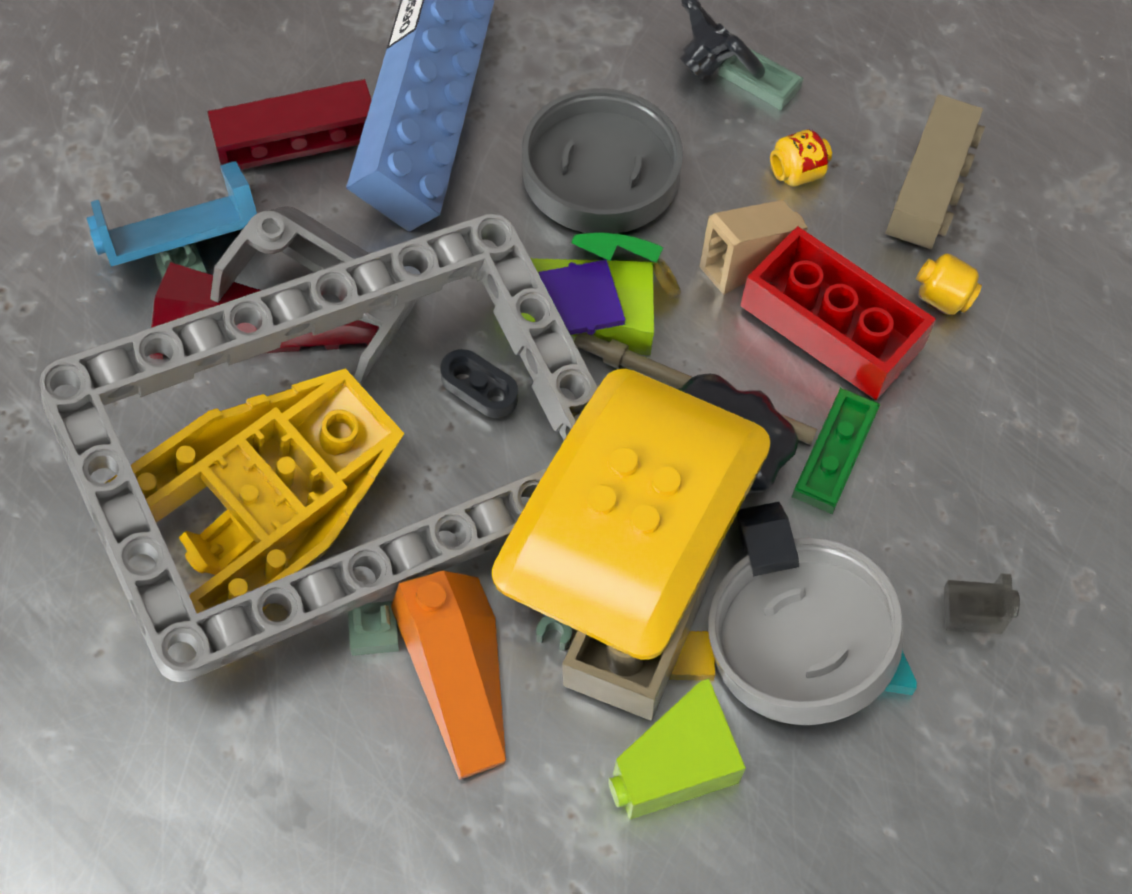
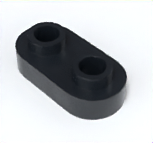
[440,349,518,418]

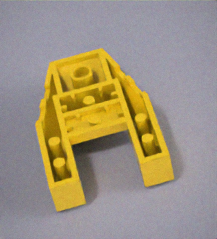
[105,368,404,613]

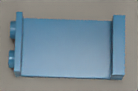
[86,161,257,267]

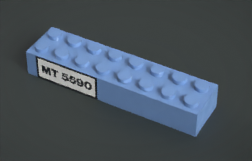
[346,0,494,232]

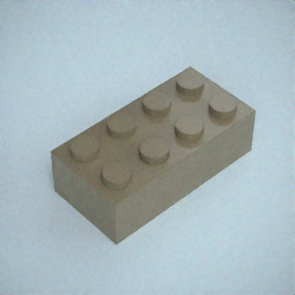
[562,543,722,721]

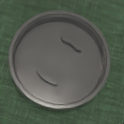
[522,88,683,234]

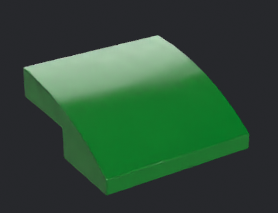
[570,232,664,263]

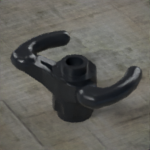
[680,0,765,80]

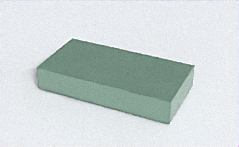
[718,48,804,110]

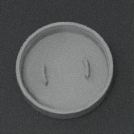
[708,538,903,725]

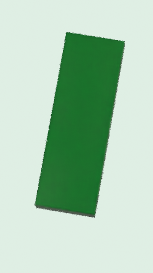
[791,388,881,515]

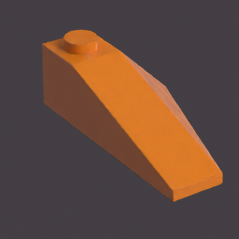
[391,570,506,780]

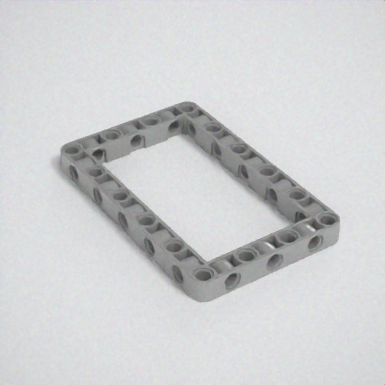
[39,214,598,682]

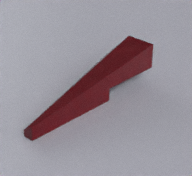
[149,262,379,359]

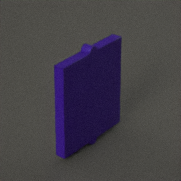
[538,260,626,335]

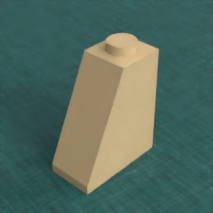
[699,200,808,295]

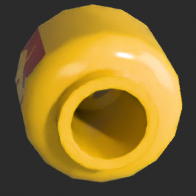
[770,129,832,187]
[916,254,982,315]

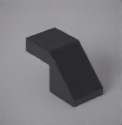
[736,501,799,577]

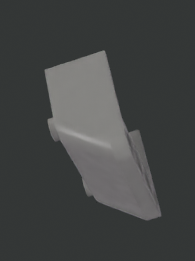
[210,206,416,385]

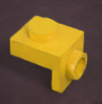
[179,510,257,575]

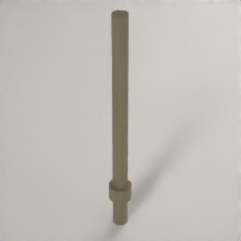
[574,332,818,445]

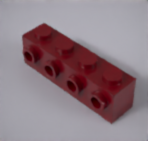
[207,79,372,170]

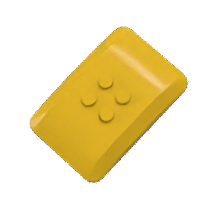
[492,368,771,660]

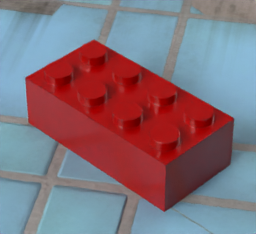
[740,226,936,401]

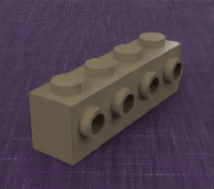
[885,94,985,250]

